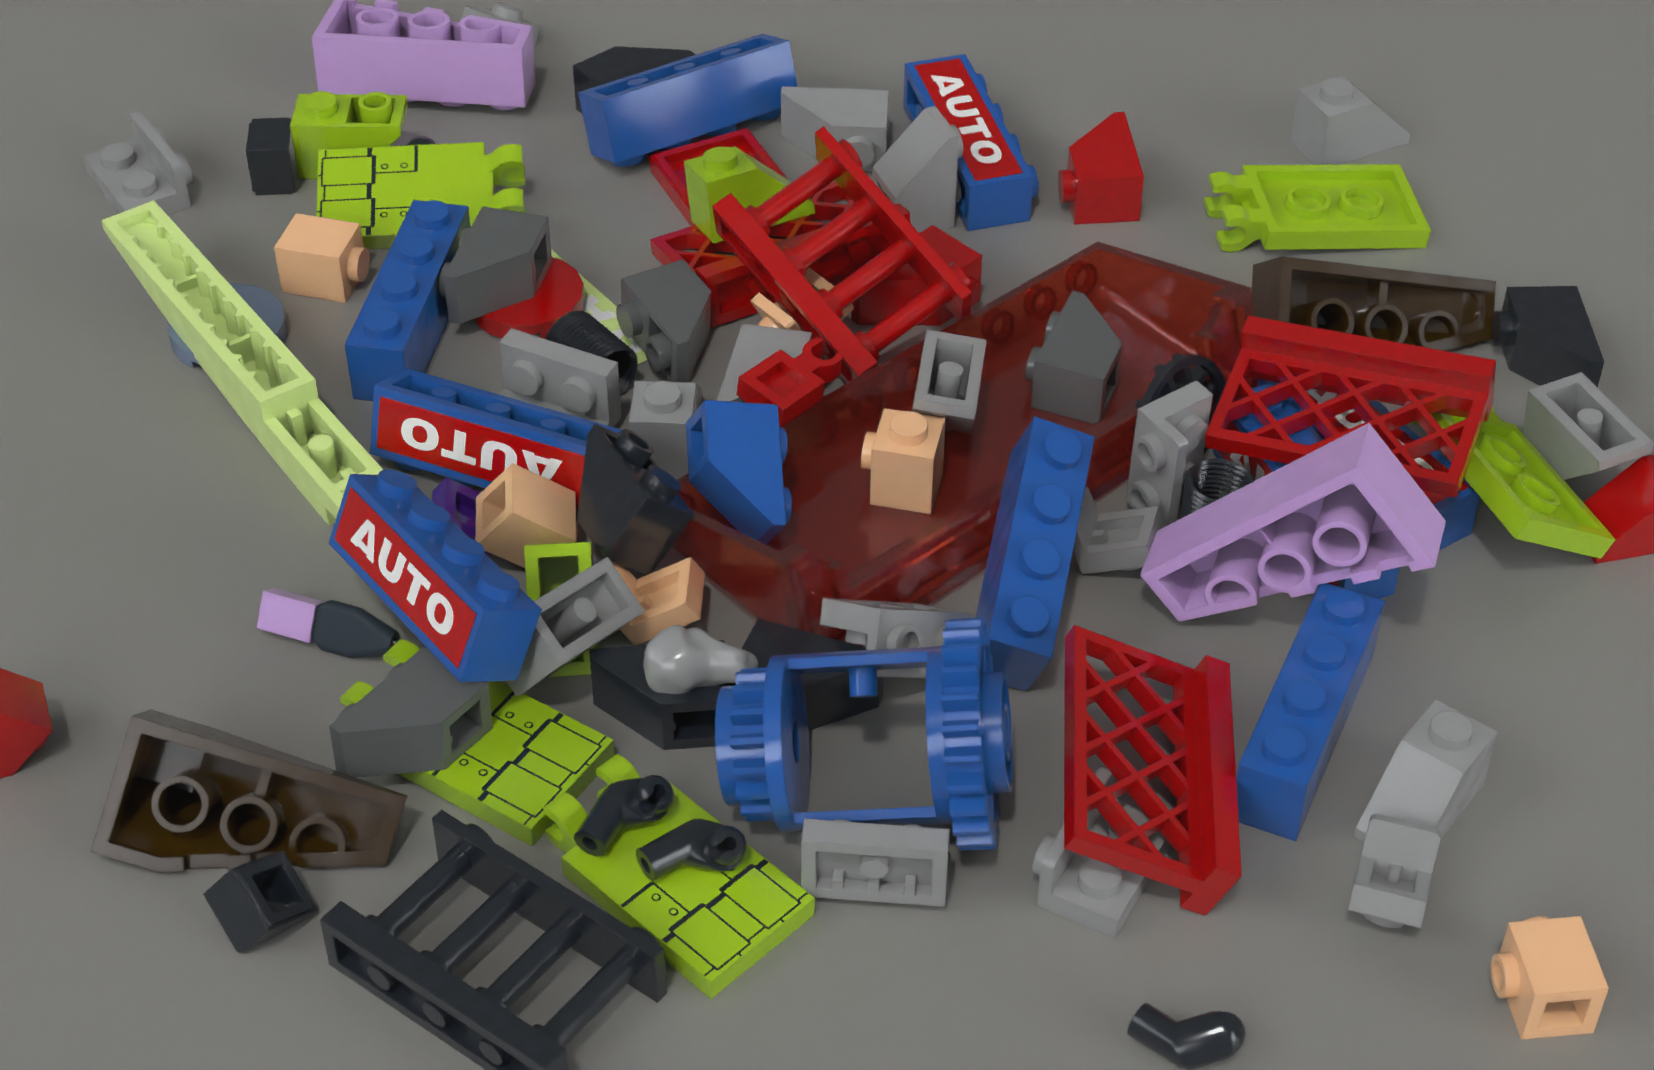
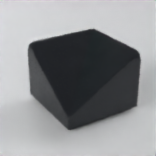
[246,117,295,196]
[203,850,319,953]

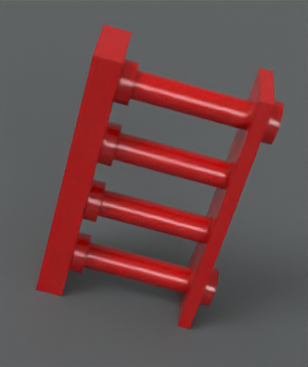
[712,126,973,399]

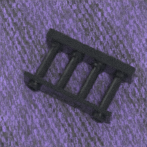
[320,809,667,1070]

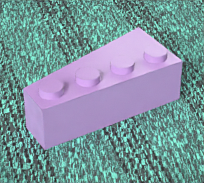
[312,0,536,110]
[1140,423,1446,622]

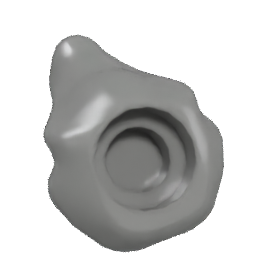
[643,625,758,694]

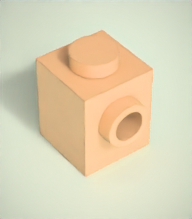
[274,213,370,303]
[861,408,945,514]
[475,463,579,568]
[1491,916,1609,1040]

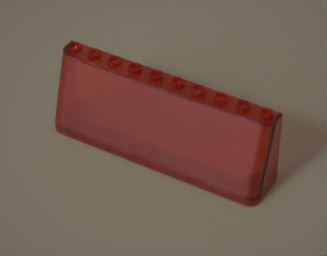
[672,242,1259,646]

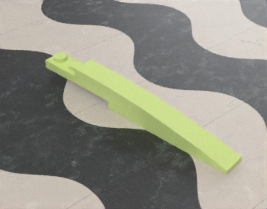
[101,200,383,525]

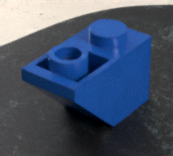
[686,400,792,546]

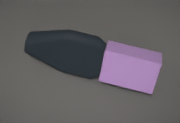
[257,588,400,658]

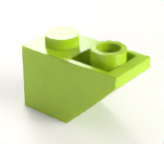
[290,91,408,179]

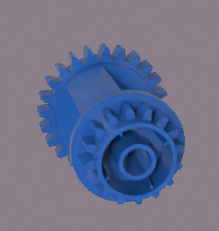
[715,617,1013,851]

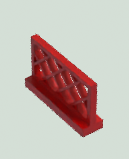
[650,181,911,328]
[1205,315,1496,498]
[1064,625,1242,916]

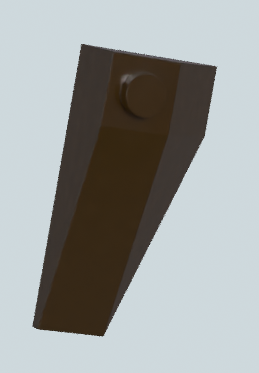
[1250,256,1496,351]
[91,709,408,872]

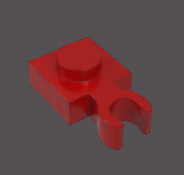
[736,338,843,427]

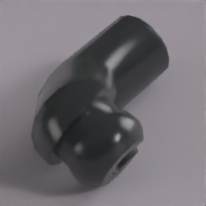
[574,775,674,856]
[636,819,747,881]
[1127,1003,1246,1070]

